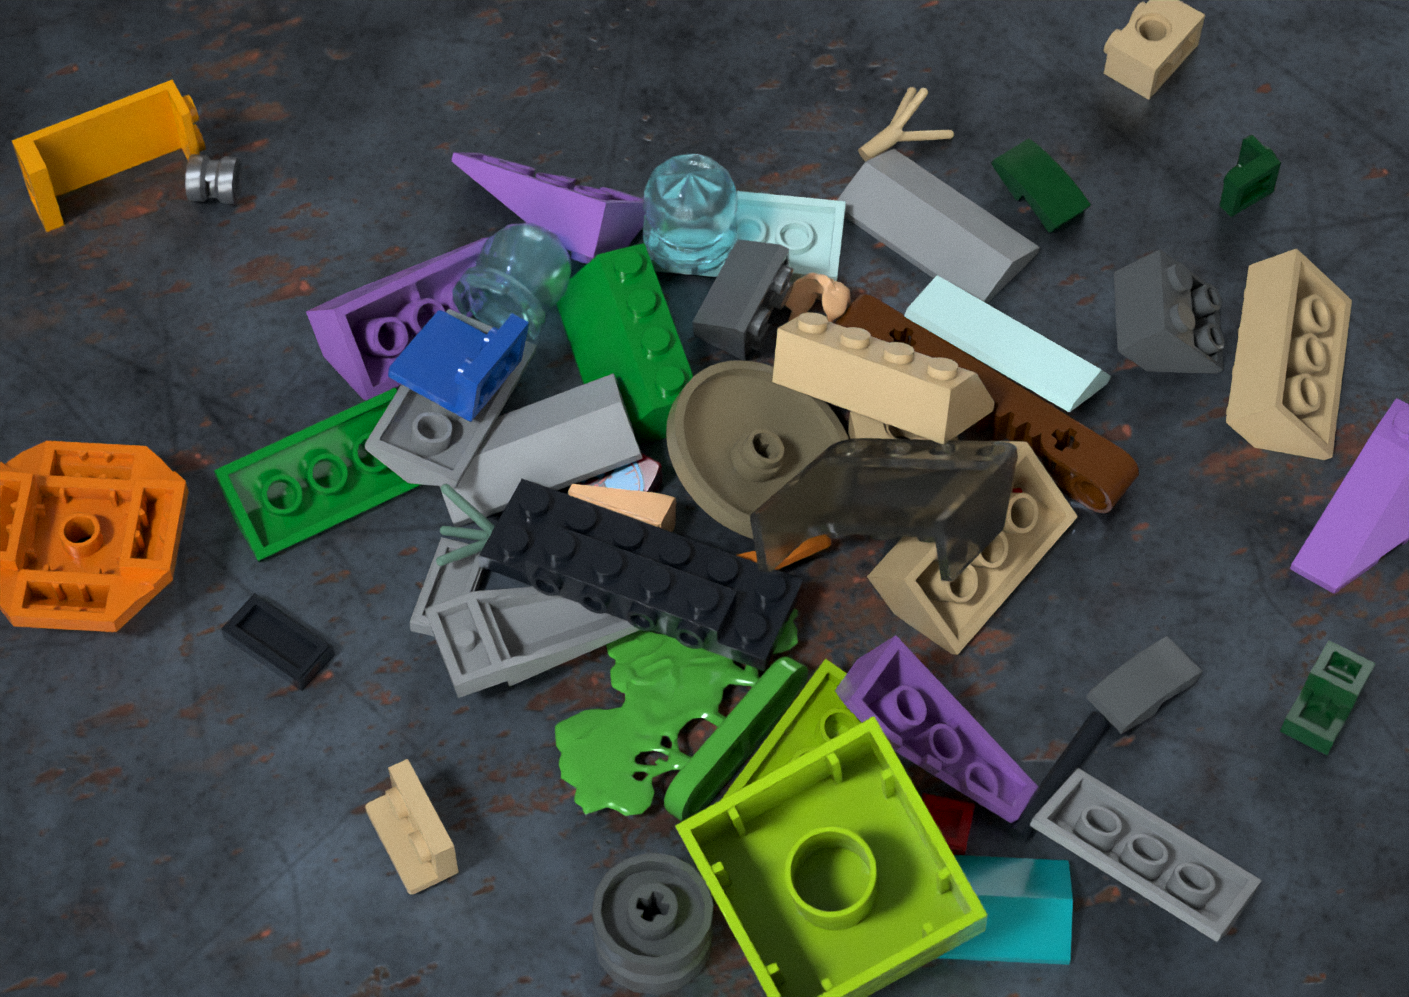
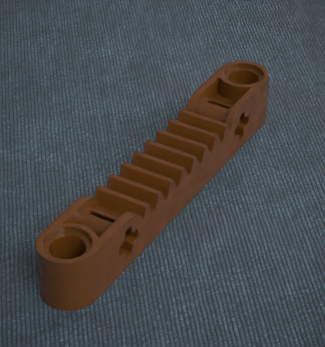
[834,294,1139,514]

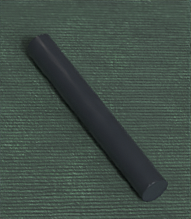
[1008,711,1109,843]

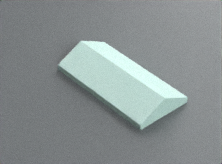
[904,275,1111,412]

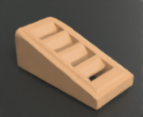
[568,484,676,532]

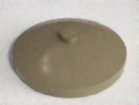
[666,360,855,544]

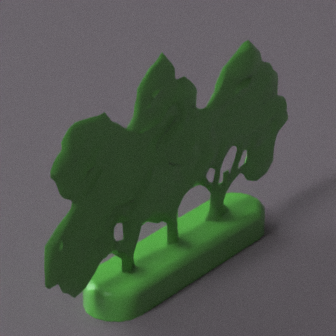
[555,609,808,822]

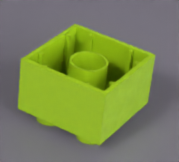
[675,716,988,997]

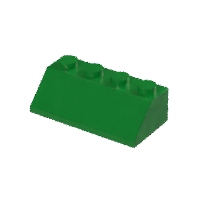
[554,243,693,445]

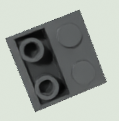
[692,239,793,361]
[1114,249,1224,374]

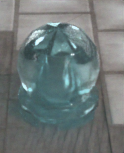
[643,153,738,275]
[452,223,571,341]

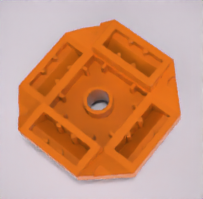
[0,441,189,632]

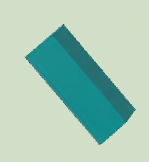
[937,855,1073,965]

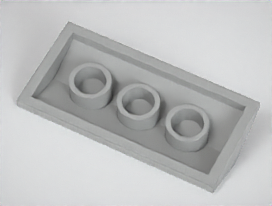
[837,148,1040,304]
[365,309,537,488]
[439,373,643,527]
[1030,768,1262,942]

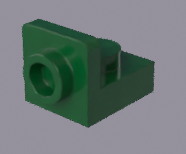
[1219,134,1281,217]

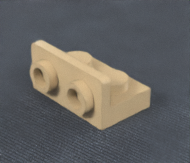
[366,759,459,894]

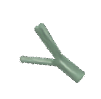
[436,484,495,566]

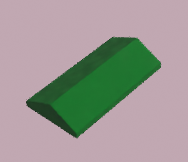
[214,387,422,562]

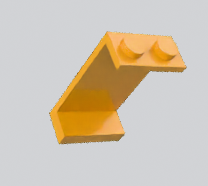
[12,79,206,232]

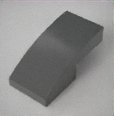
[1086,636,1203,734]

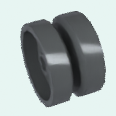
[592,853,713,995]

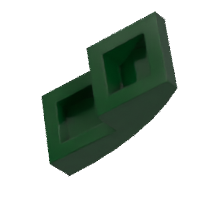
[991,138,1091,233]
[1280,640,1376,755]

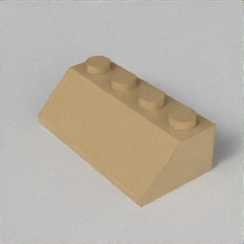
[1226,248,1352,460]
[772,312,994,445]
[867,441,1078,655]

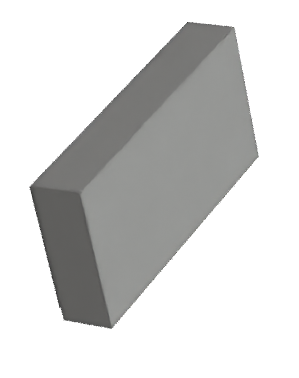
[409,537,486,636]

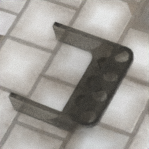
[750,438,1018,582]

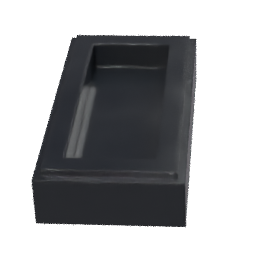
[221,593,335,691]

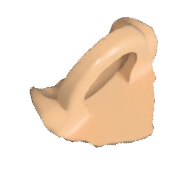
[785,272,851,323]

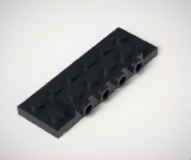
[479,478,804,671]

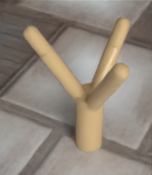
[858,87,954,161]

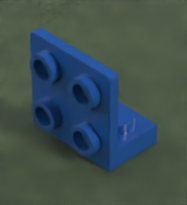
[388,310,529,422]

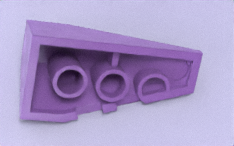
[451,152,656,264]
[306,237,505,400]
[1290,398,1409,594]
[835,635,1038,823]

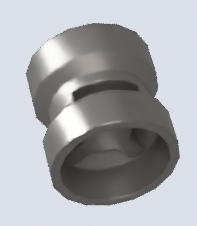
[185,154,242,204]

